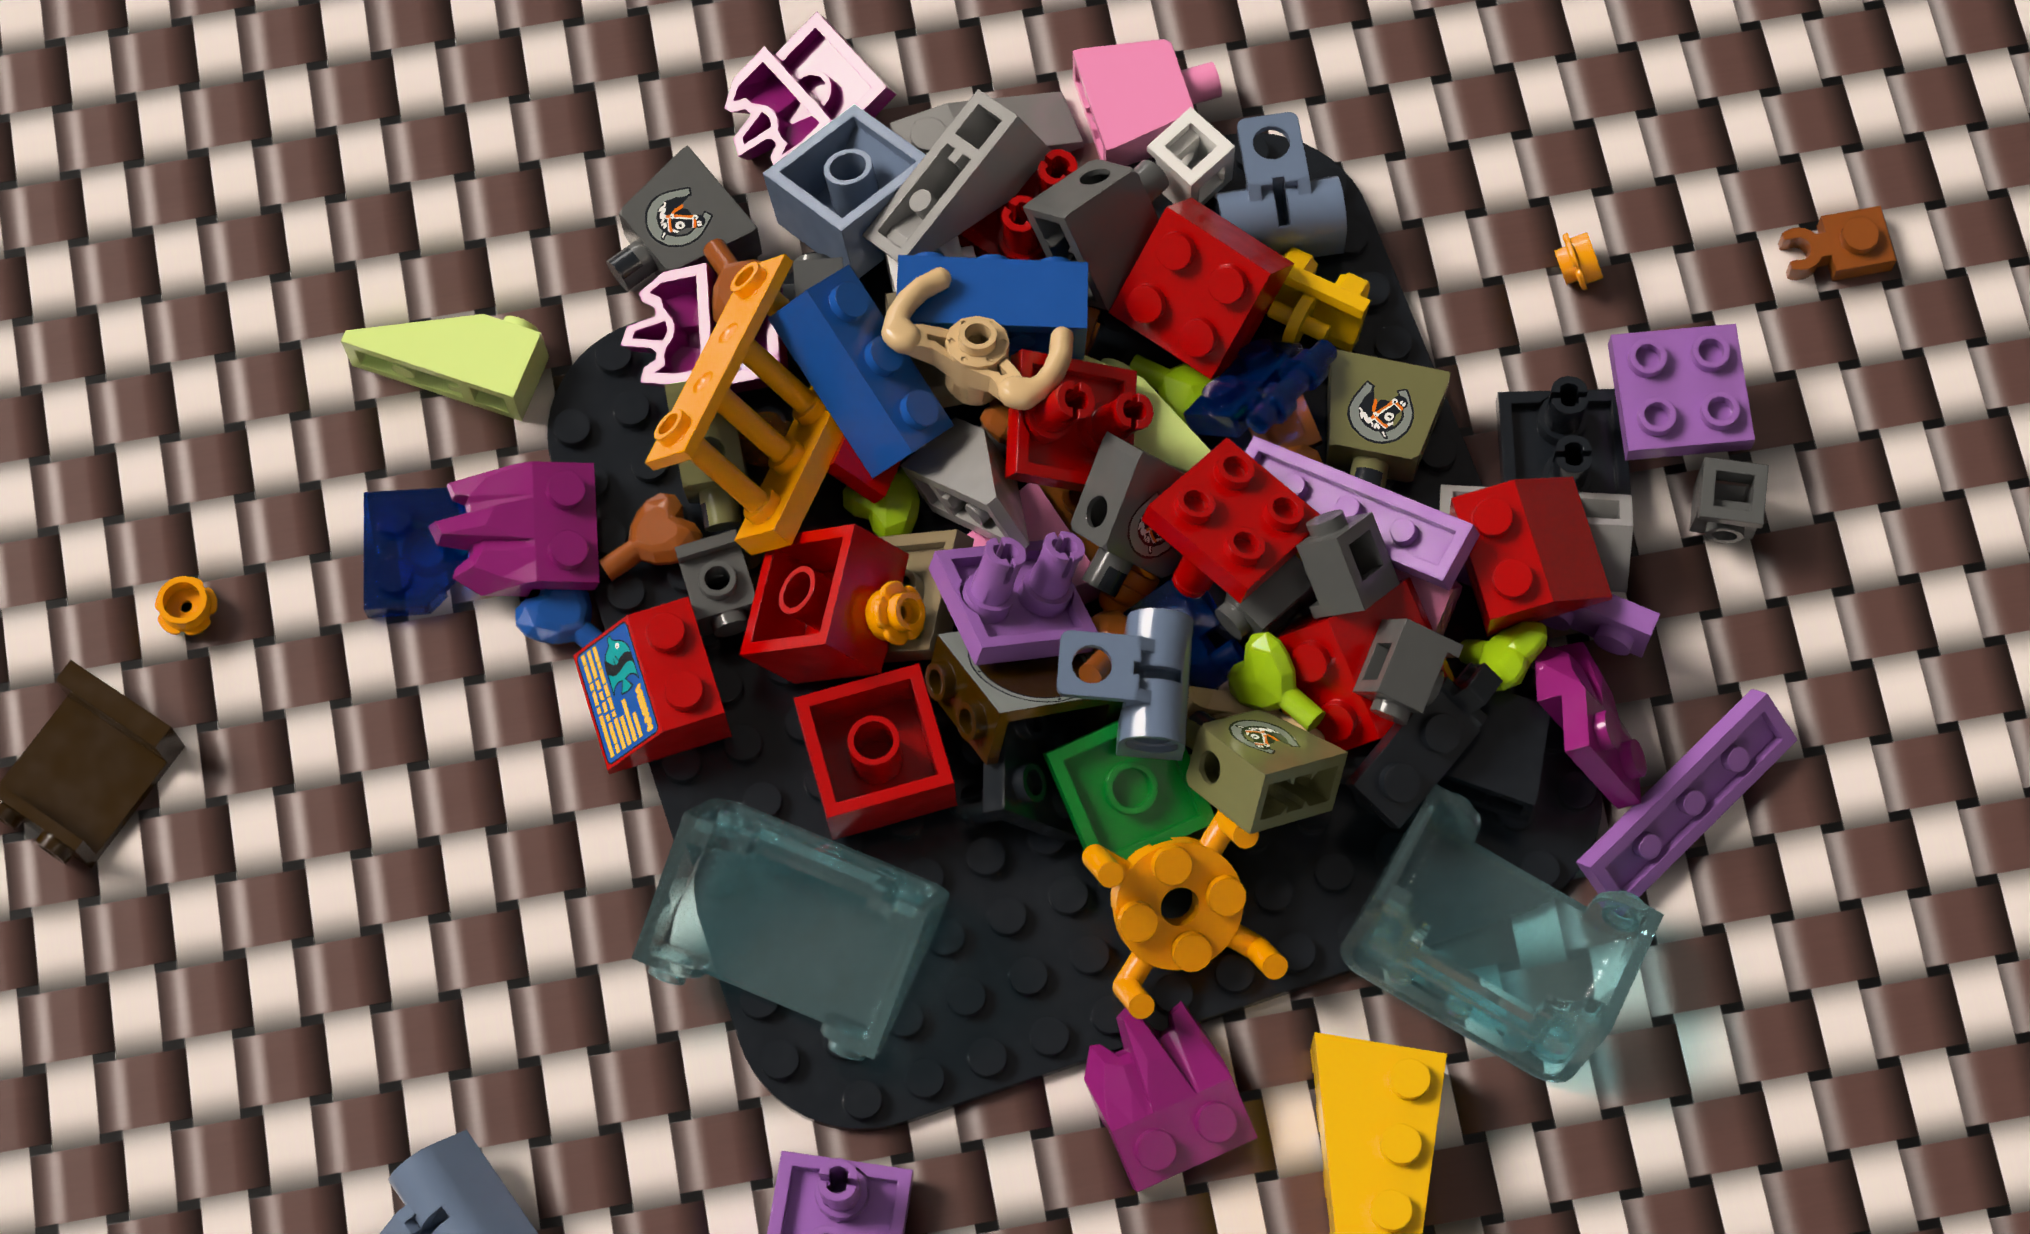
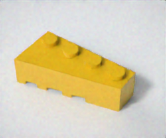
[1310,1032,1447,1234]

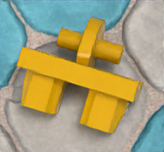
[1266,247,1371,352]

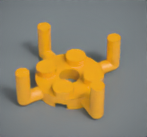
[1082,810,1288,1019]

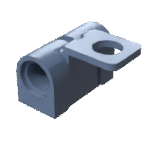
[1213,112,1347,257]
[1056,608,1194,761]
[380,1129,538,1234]

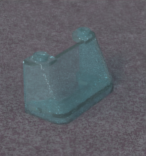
[1340,784,1664,1083]
[632,798,950,1061]

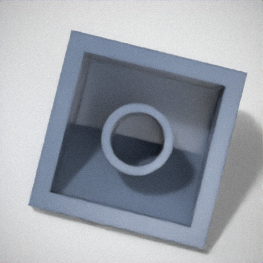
[763,104,926,279]

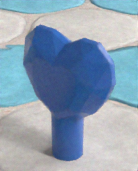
[515,589,603,648]

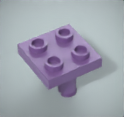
[1608,324,1755,461]
[928,531,1098,666]
[767,1151,914,1234]

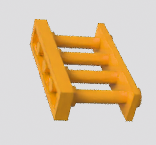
[645,254,843,556]

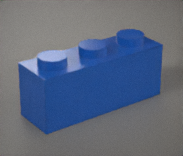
[896,252,1088,360]
[768,265,954,479]

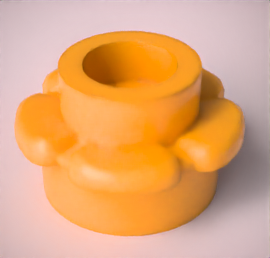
[1554,232,1604,290]
[155,576,218,636]
[865,581,925,645]

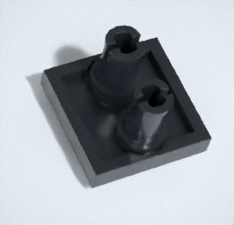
[1496,376,1631,495]
[960,711,1086,842]

